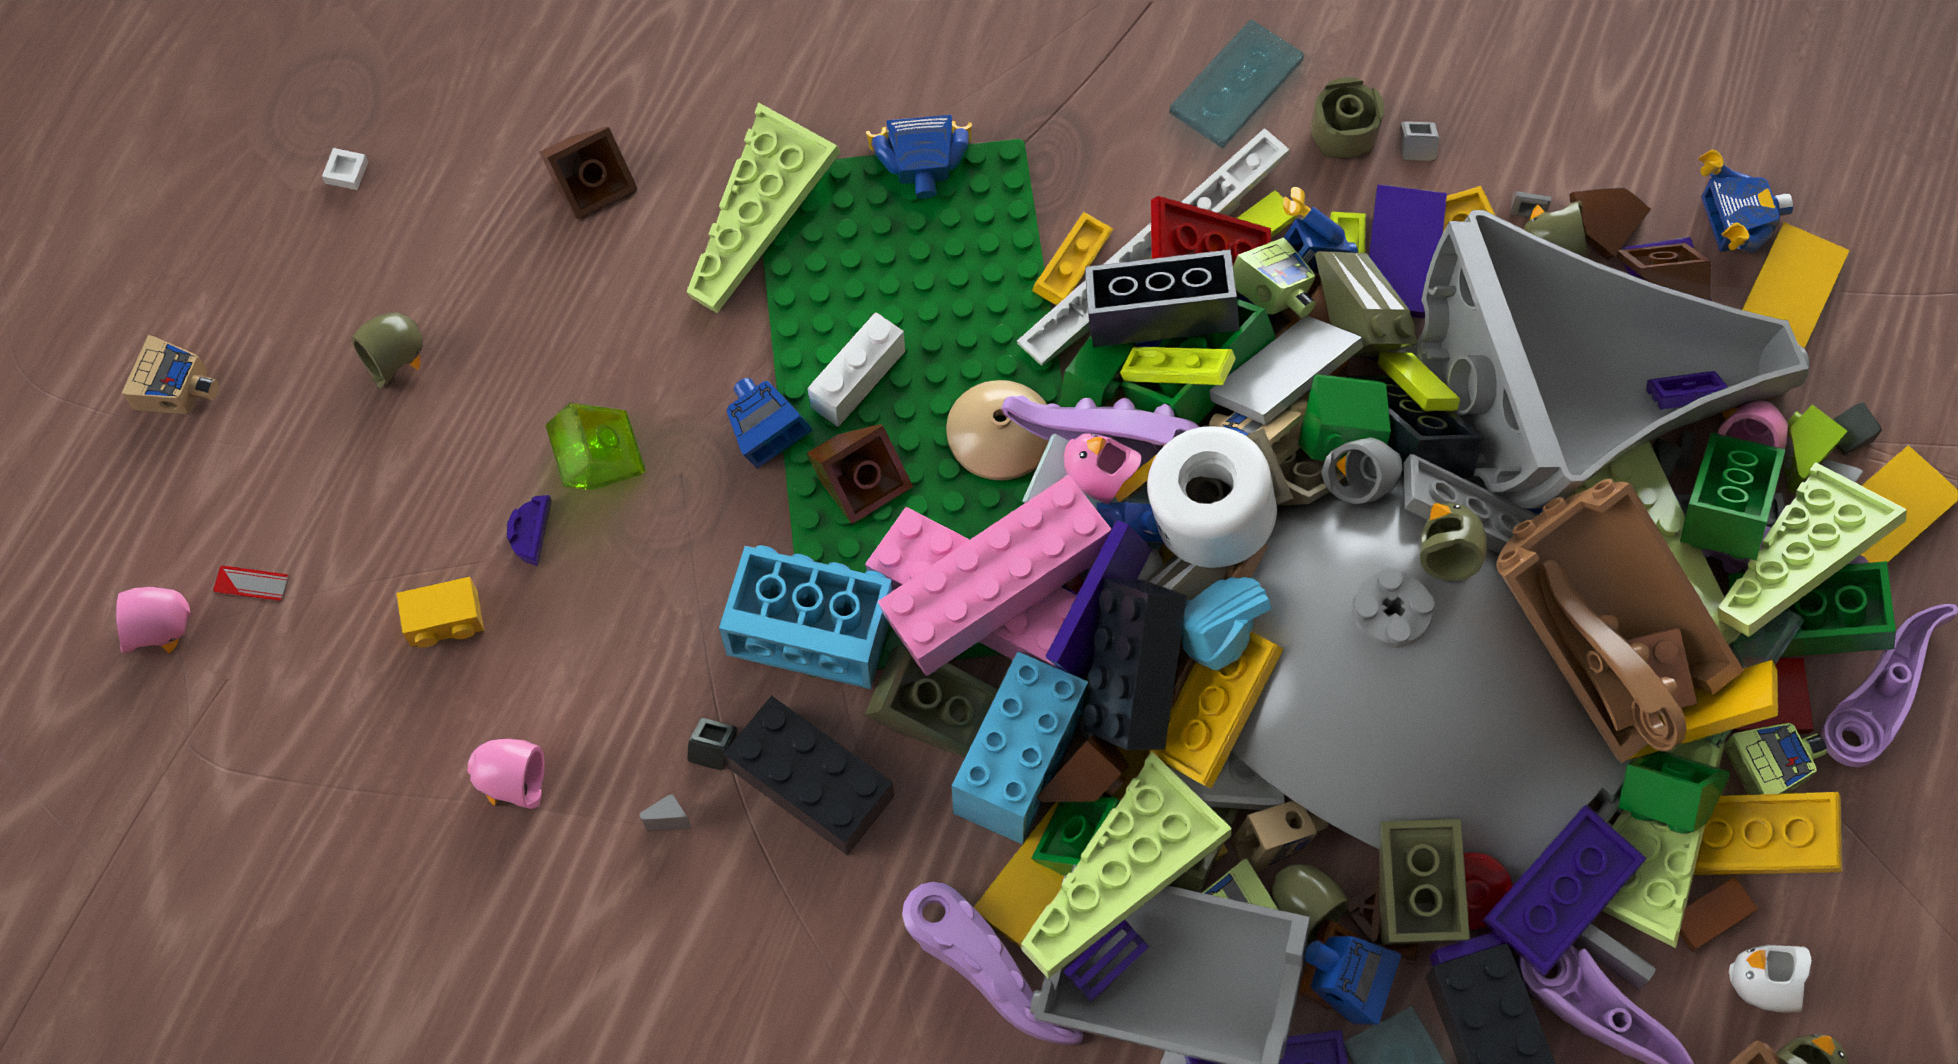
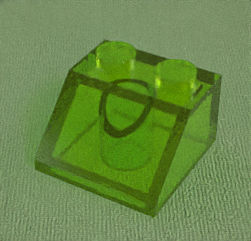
[545,402,646,490]

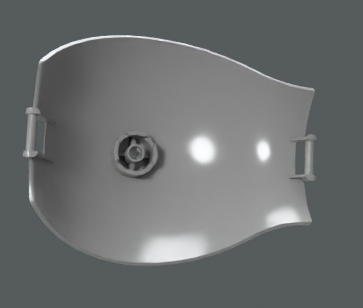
[1231,474,1639,886]

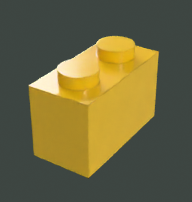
[396,577,484,648]

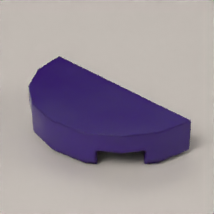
[507,495,552,566]

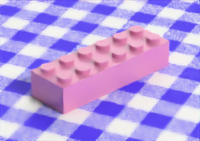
[877,474,1111,677]
[865,507,1077,670]

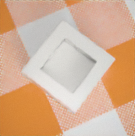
[322,148,368,190]

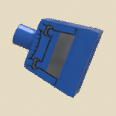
[726,378,813,469]
[1305,936,1401,1025]

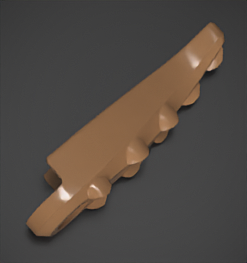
[1538,559,1686,751]

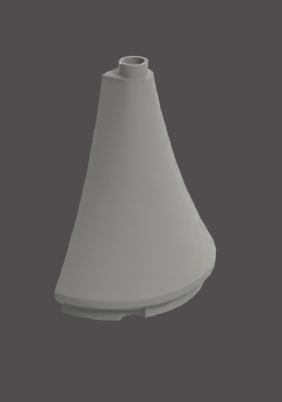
[1417,210,1810,509]

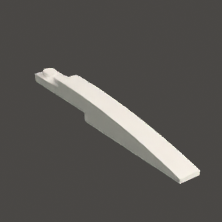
[1017,128,1289,366]

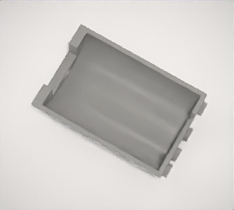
[1030,865,1310,1064]

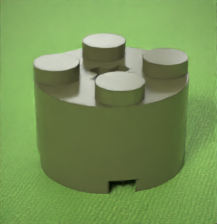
[1311,77,1384,158]

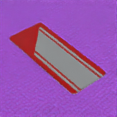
[213,565,288,601]

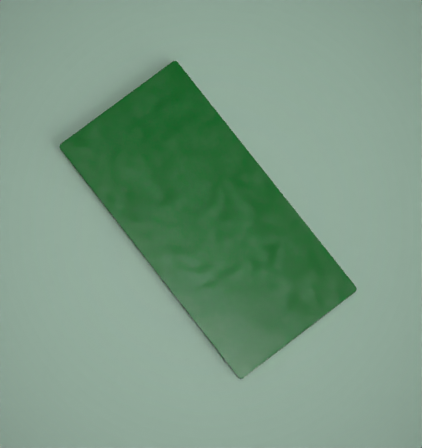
[763,139,1064,678]

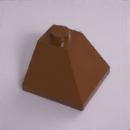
[539,126,638,219]
[1617,243,1711,301]
[806,424,913,524]
[1037,735,1129,802]

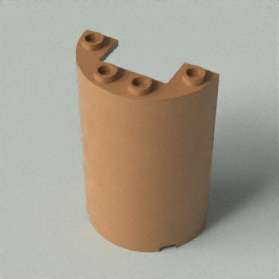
[1497,479,1744,763]

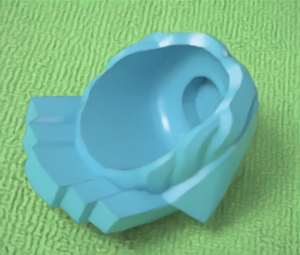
[1182,577,1271,670]

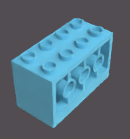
[719,546,893,689]
[952,651,1088,844]

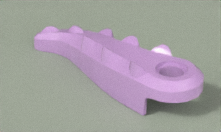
[1002,395,1200,467]
[1820,604,1958,767]
[902,882,1083,1045]
[1517,945,1694,1064]

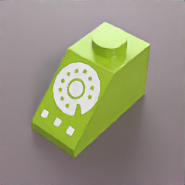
[1783,404,1848,494]

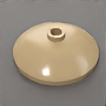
[946,380,1048,480]

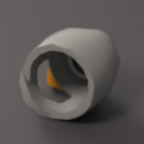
[1321,438,1403,504]

